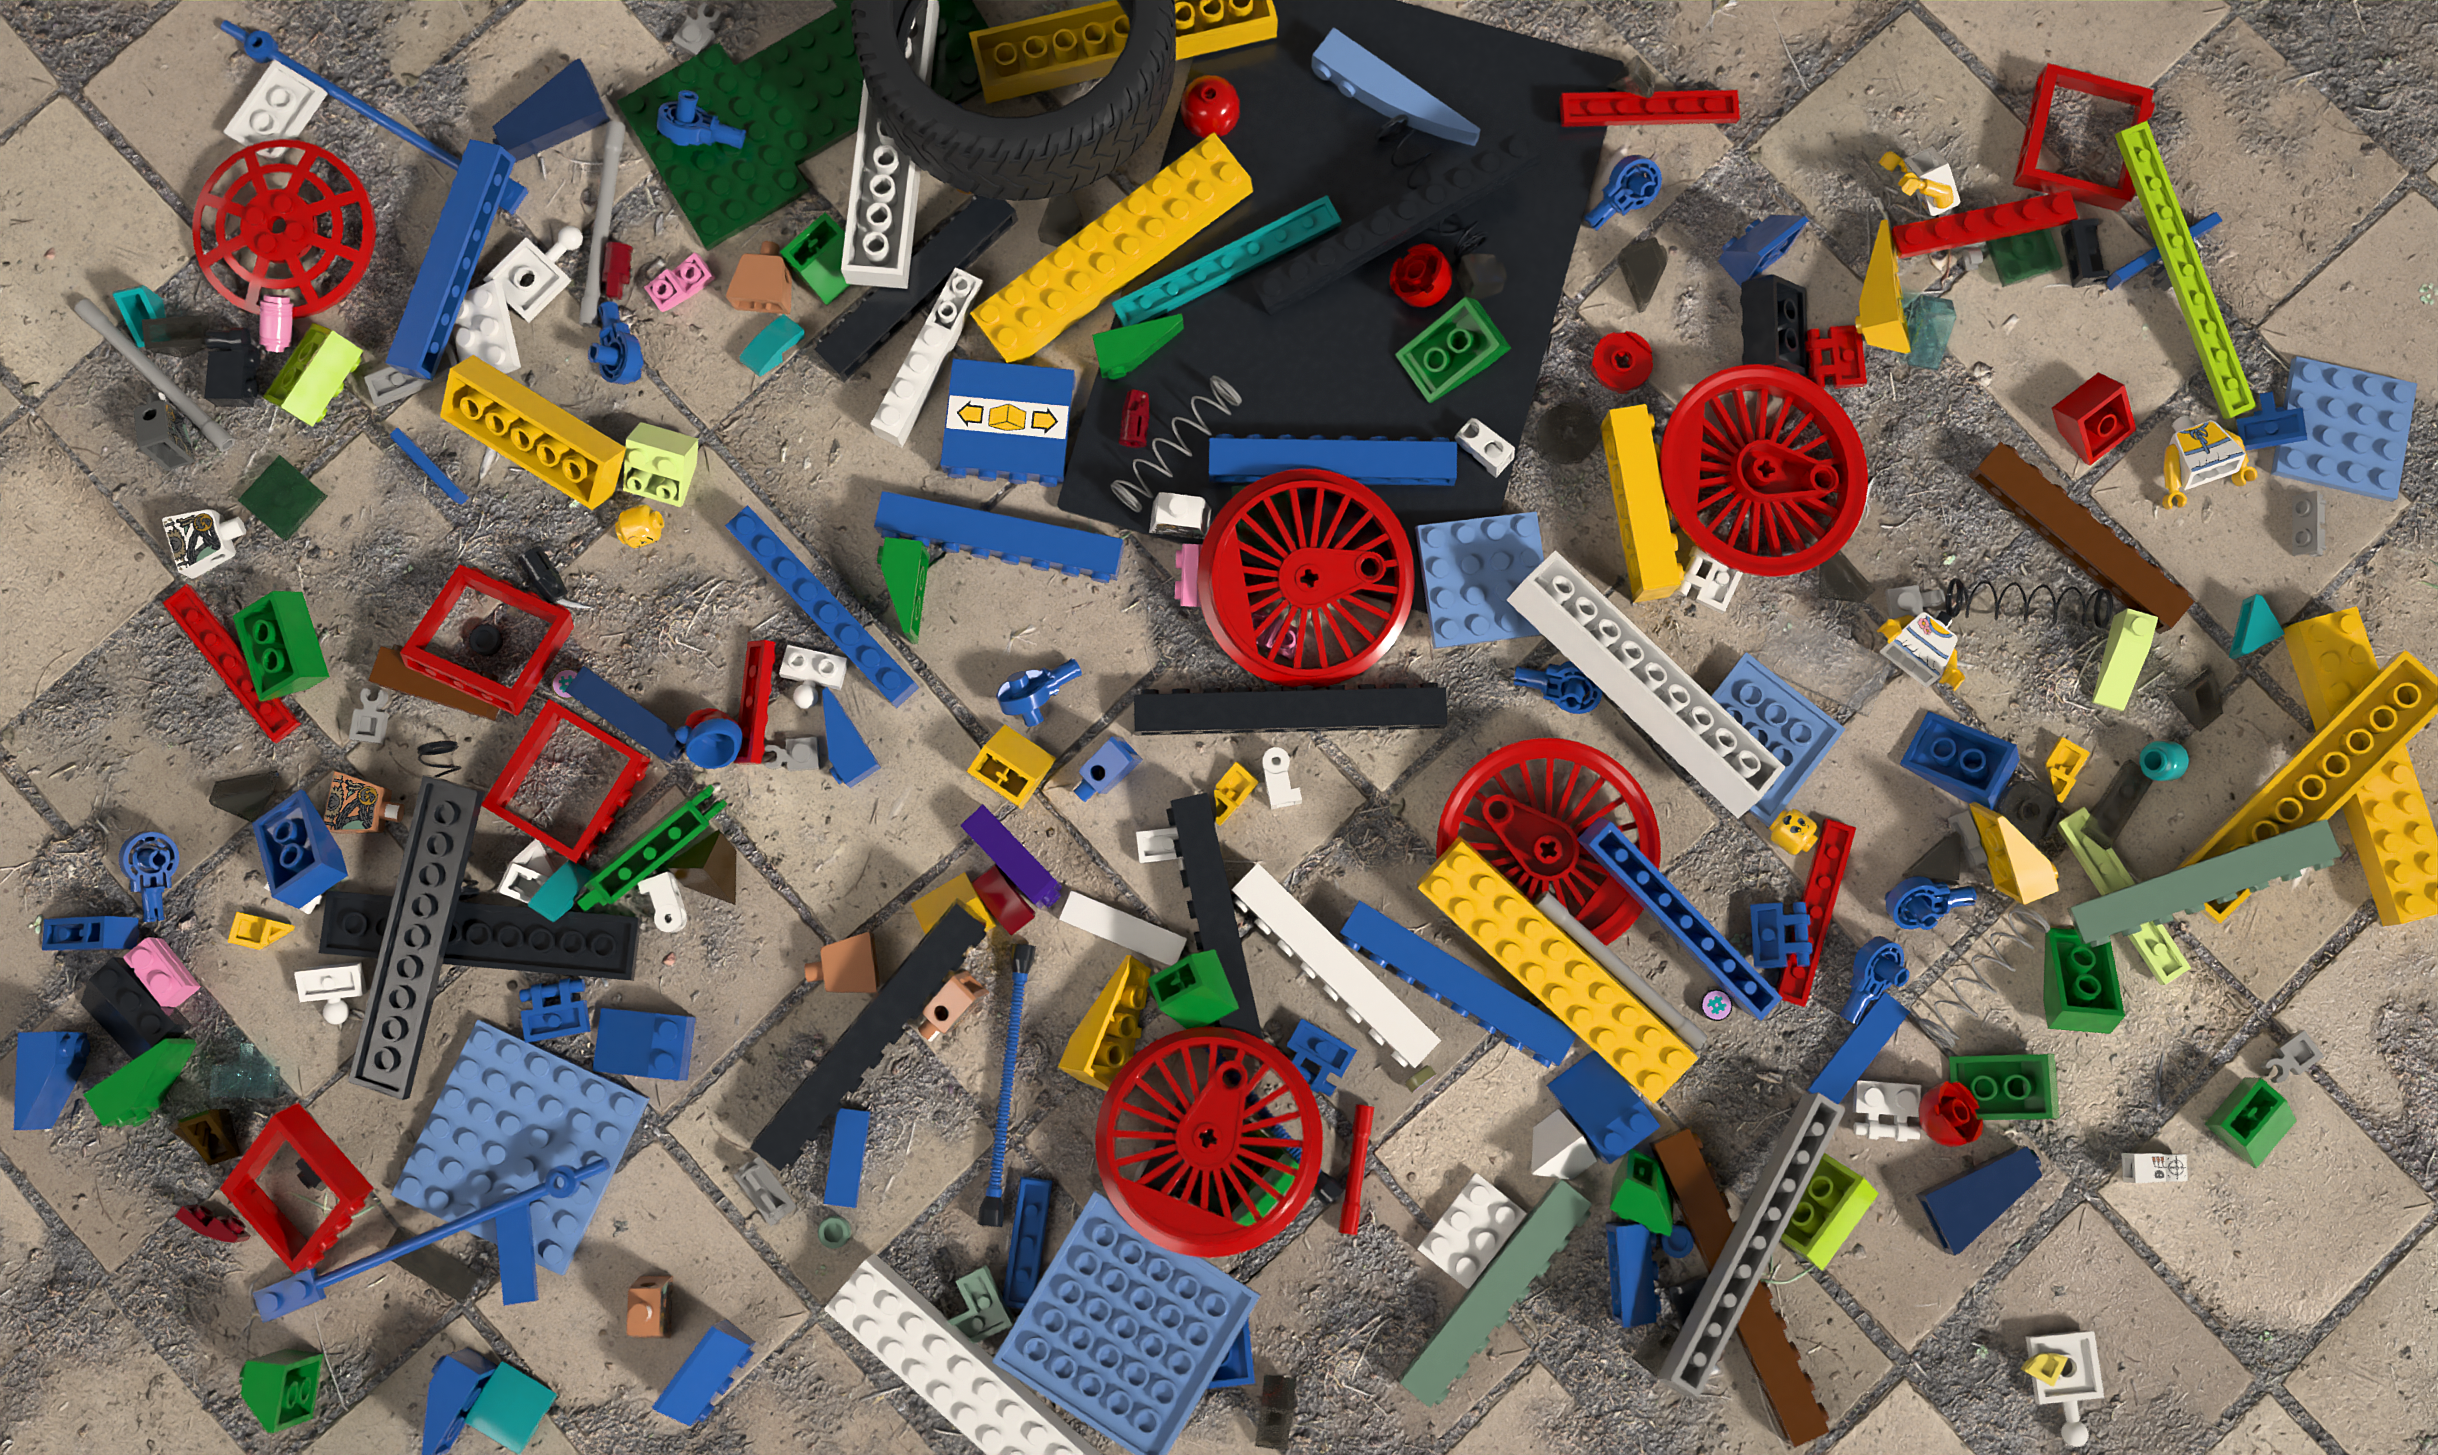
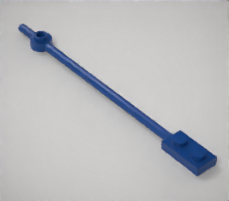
[221,20,529,216]
[253,1157,610,1323]

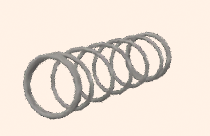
[1111,376,1241,512]
[1919,903,2050,1048]

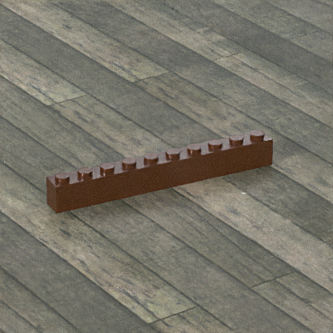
[1649,1128,1830,1448]

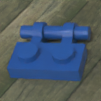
[1750,902,1812,969]
[519,978,591,1043]
[1286,1019,1357,1097]

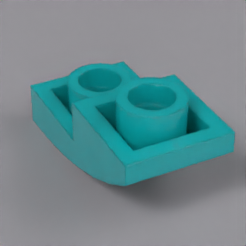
[739,314,805,377]
[528,859,592,922]

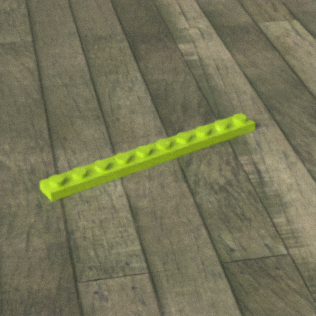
[2114,121,2256,419]

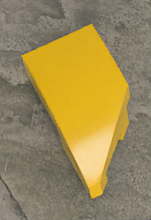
[2044,736,2090,803]
[1214,761,1261,826]
[228,912,295,950]

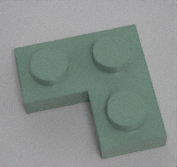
[948,1264,1015,1344]

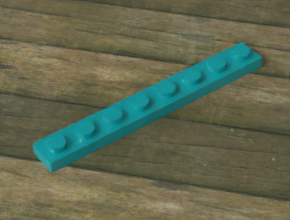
[1112,196,1341,327]

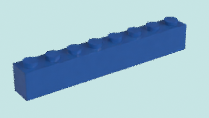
[385,139,516,381]
[1209,434,1457,486]
[874,491,1124,583]
[725,505,919,709]
[1577,817,1782,1021]
[1339,900,1578,1068]

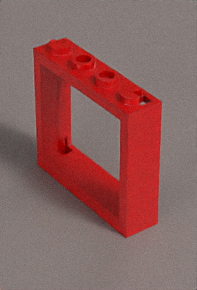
[2012,63,2155,212]
[400,564,574,716]
[481,699,651,865]
[220,1102,374,1274]

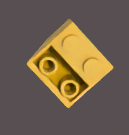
[966,724,1056,810]

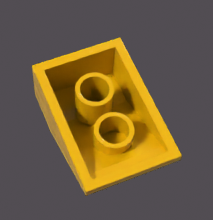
[1969,802,2059,905]

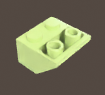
[623,422,698,507]

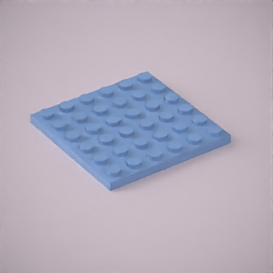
[391,1019,650,1276]
[992,1191,1261,1455]

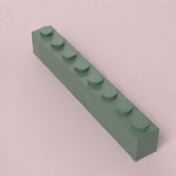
[2067,819,2342,948]
[1397,1178,1592,1408]

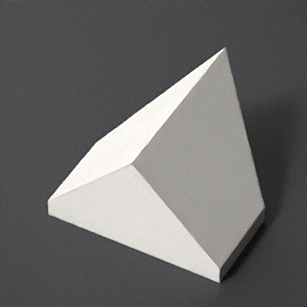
[497,839,556,903]
[1531,1109,1597,1180]

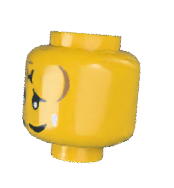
[615,504,664,548]

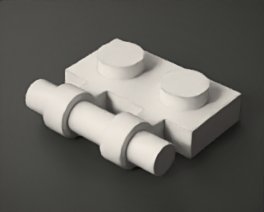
[1675,546,1743,614]
[1853,1080,1921,1142]

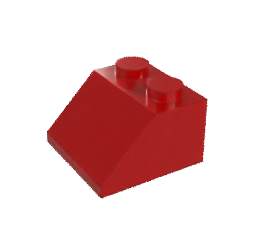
[2052,372,2136,466]

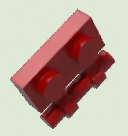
[1805,325,1867,389]

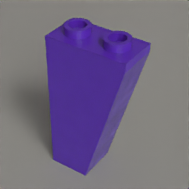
[960,804,1063,909]

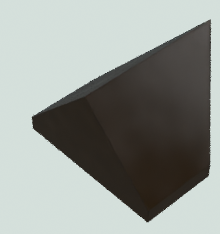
[667,829,737,905]
[168,1109,240,1166]

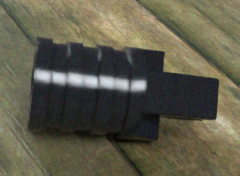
[518,546,568,604]

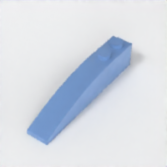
[1312,28,1481,146]

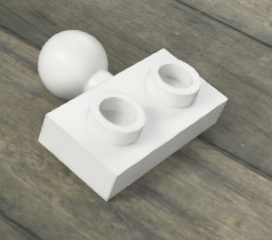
[779,645,849,709]
[294,962,367,1024]

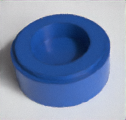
[1660,1225,1694,1258]

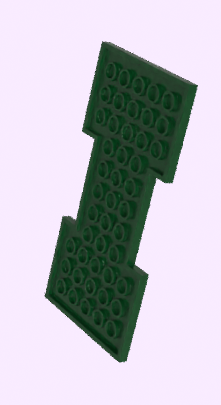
[617,0,989,251]

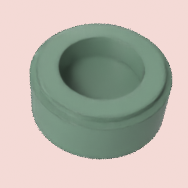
[818,1215,851,1249]

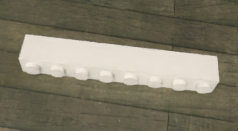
[1231,863,1441,1068]

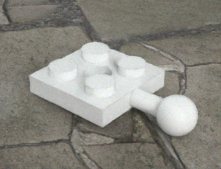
[483,226,583,323]
[2026,1330,2104,1447]

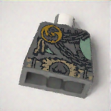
[134,392,196,471]

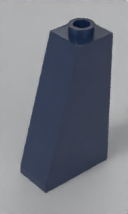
[492,58,611,163]
[565,666,686,764]
[1916,1145,2043,1256]

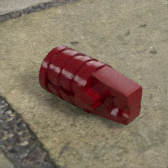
[602,242,633,300]
[1119,389,1149,448]

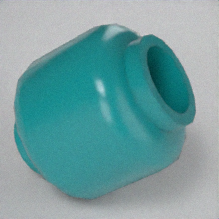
[2139,741,2189,781]

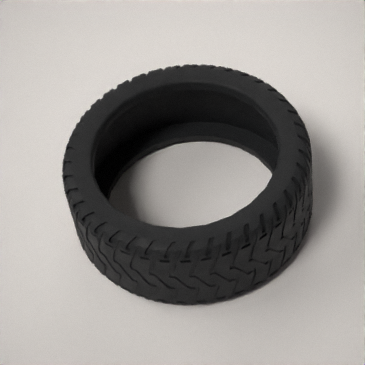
[851,0,1176,201]

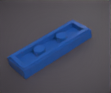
[390,427,469,505]
[824,1108,871,1208]
[495,1203,539,1306]

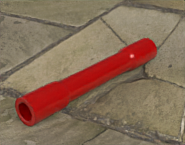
[1338,1104,1375,1235]

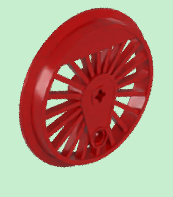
[1660,364,1868,577]
[1197,469,1415,688]
[1436,738,1661,954]
[1095,1027,1323,1258]

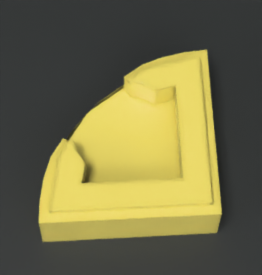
[2021,1352,2068,1387]

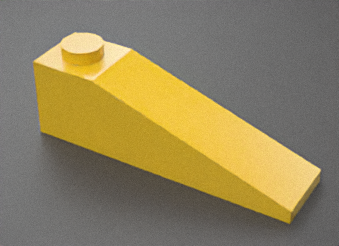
[1855,219,1911,353]
[1058,955,1151,1092]

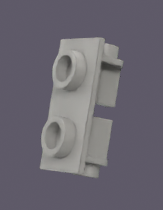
[2292,490,2326,557]
[733,1156,797,1227]

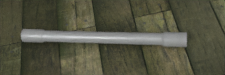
[578,121,625,328]
[75,299,235,452]
[1534,891,1707,1050]

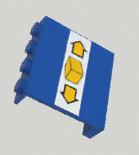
[940,359,1076,487]

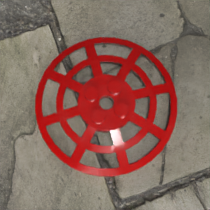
[192,139,376,319]

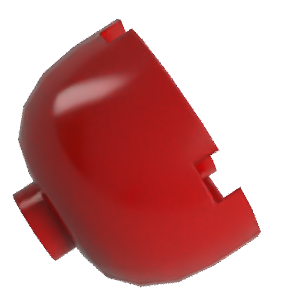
[1180,75,1240,138]
[1390,244,1452,307]
[1918,1081,1983,1147]

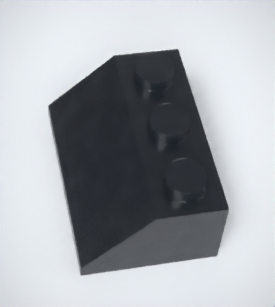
[1740,274,1809,377]
[80,957,192,1060]

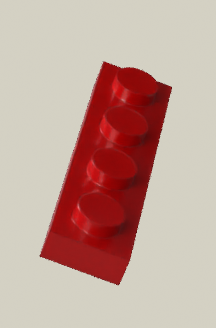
[733,640,775,765]

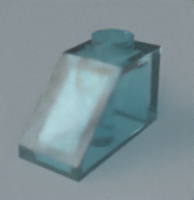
[1907,295,1957,371]

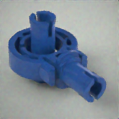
[657,90,746,149]
[1584,155,1662,231]
[588,301,644,385]
[996,658,1082,727]
[1514,661,1603,714]
[118,831,179,922]
[1884,876,1977,930]
[1839,936,1910,1025]

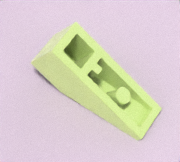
[2091,608,2158,711]

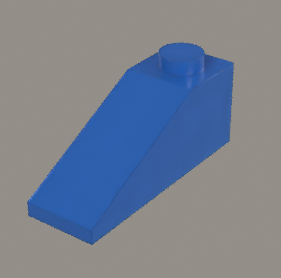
[822,687,882,788]
[42,916,139,951]

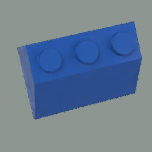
[1606,1221,1661,1328]
[651,1319,756,1427]

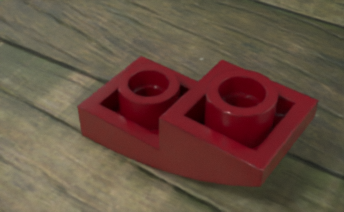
[971,863,1036,936]
[174,1204,251,1243]

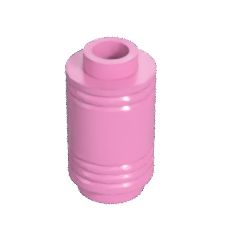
[259,294,293,352]

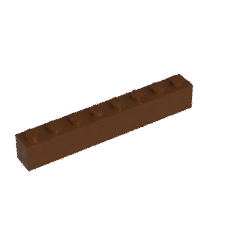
[1968,441,2195,634]

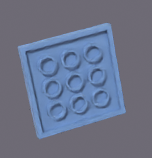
[2271,356,2417,502]
[1415,511,1544,649]
[1711,652,1845,827]

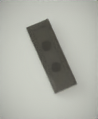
[2080,759,2154,850]
[385,1226,483,1304]

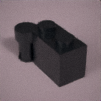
[204,327,261,408]

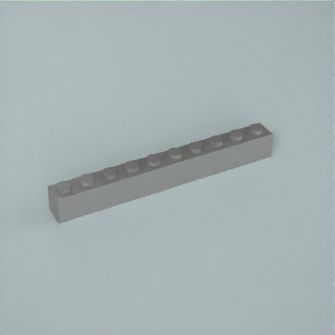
[1657,1093,1845,1398]

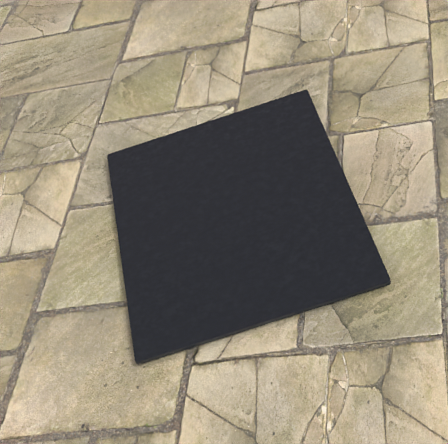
[1057,0,1625,614]

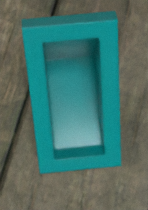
[112,285,169,348]
[2228,594,2285,659]

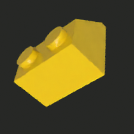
[911,872,996,935]

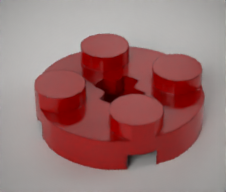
[1591,331,1653,394]

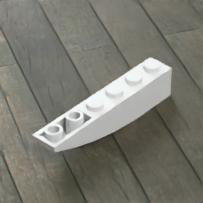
[870,267,983,448]

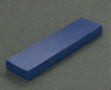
[2106,212,2223,291]
[1806,992,1910,1105]
[1003,1176,1053,1309]

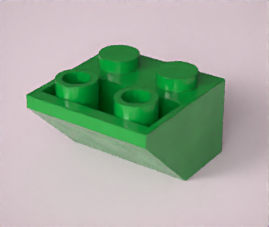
[780,212,851,306]
[1147,949,1239,1029]
[2204,1077,2297,1169]
[1609,1148,1674,1237]

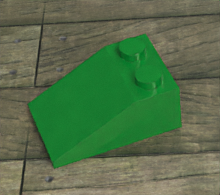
[1395,297,1511,403]
[877,537,930,644]
[2043,928,2125,1034]
[83,1038,197,1128]
[1949,1054,2060,1120]

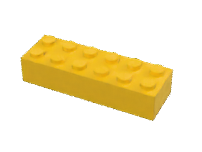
[440,355,626,510]
[1600,404,1684,603]

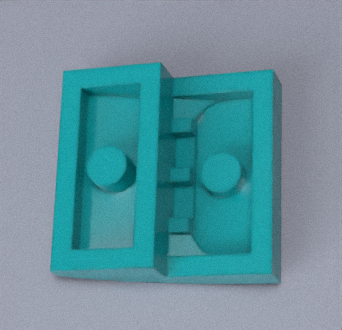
[464,1361,557,1455]

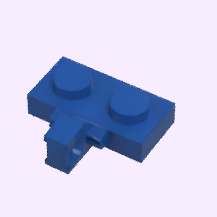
[2236,391,2308,451]

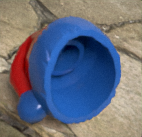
[675,708,743,769]

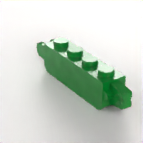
[576,784,727,912]

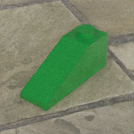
[1092,314,1184,379]

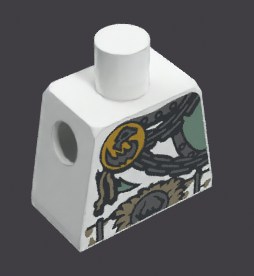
[1149,492,1211,539]
[162,509,246,579]

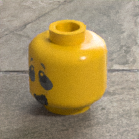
[1769,809,1818,855]

